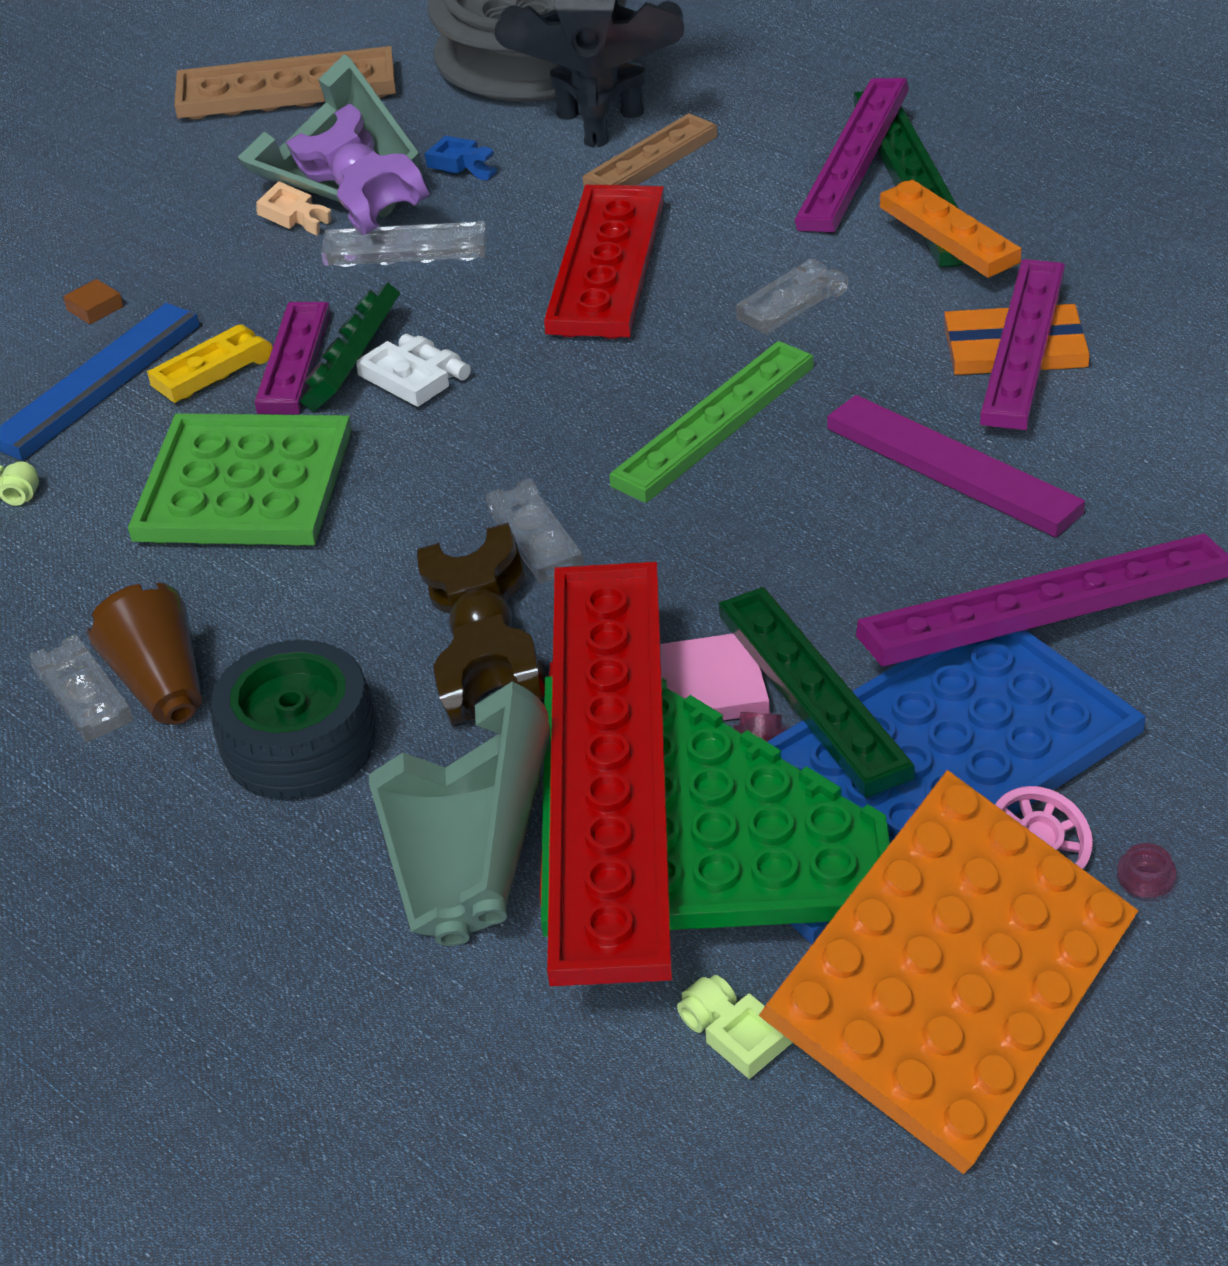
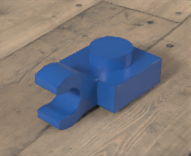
[424,135,497,180]

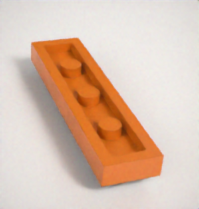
[880,180,1022,278]

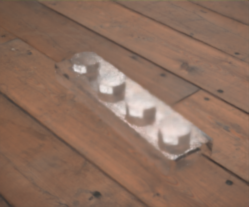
[321,221,487,267]

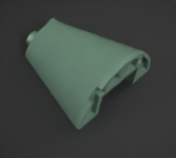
[237,54,422,217]
[369,682,550,946]

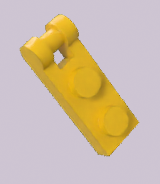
[147,324,273,403]

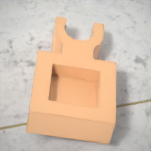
[256,181,331,236]

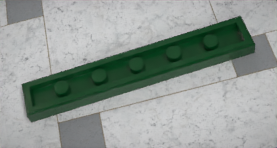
[718,587,915,798]

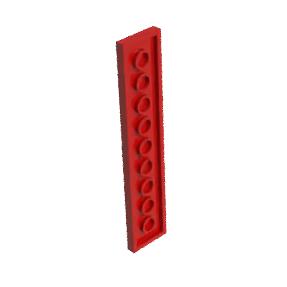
[547,562,672,987]

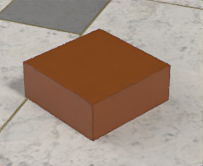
[63,279,124,325]

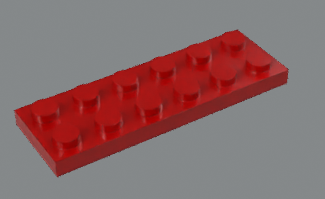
[544,184,665,339]

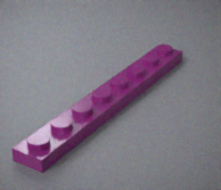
[856,533,1228,666]

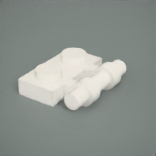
[356,334,471,407]

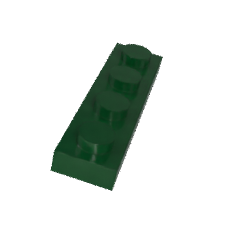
[300,282,401,413]

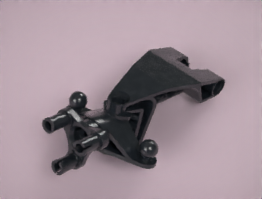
[494,0,685,148]

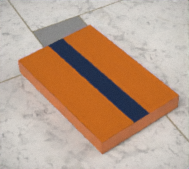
[944,304,1090,375]

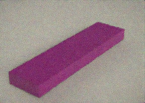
[254,302,331,415]

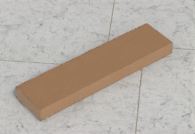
[583,113,717,187]

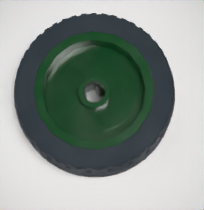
[210,639,375,800]

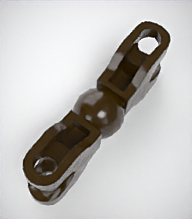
[417,522,546,726]

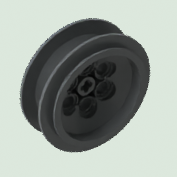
[427,0,627,101]

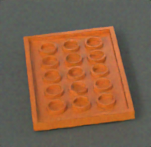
[758,770,1139,1174]

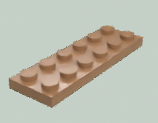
[174,46,396,119]

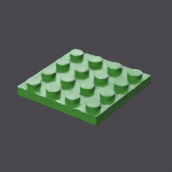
[128,413,352,546]

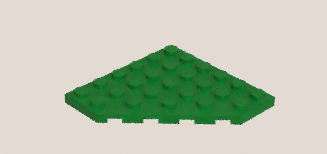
[541,676,890,937]

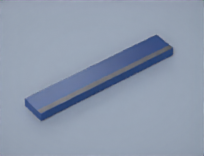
[0,303,200,461]

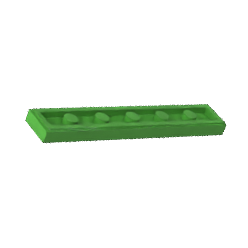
[609,341,813,503]

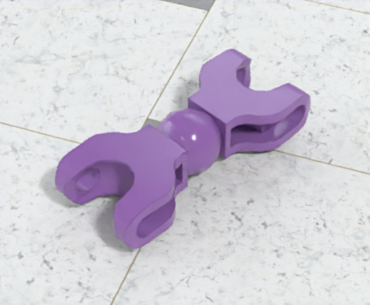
[285,103,431,236]

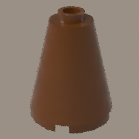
[87,582,202,725]

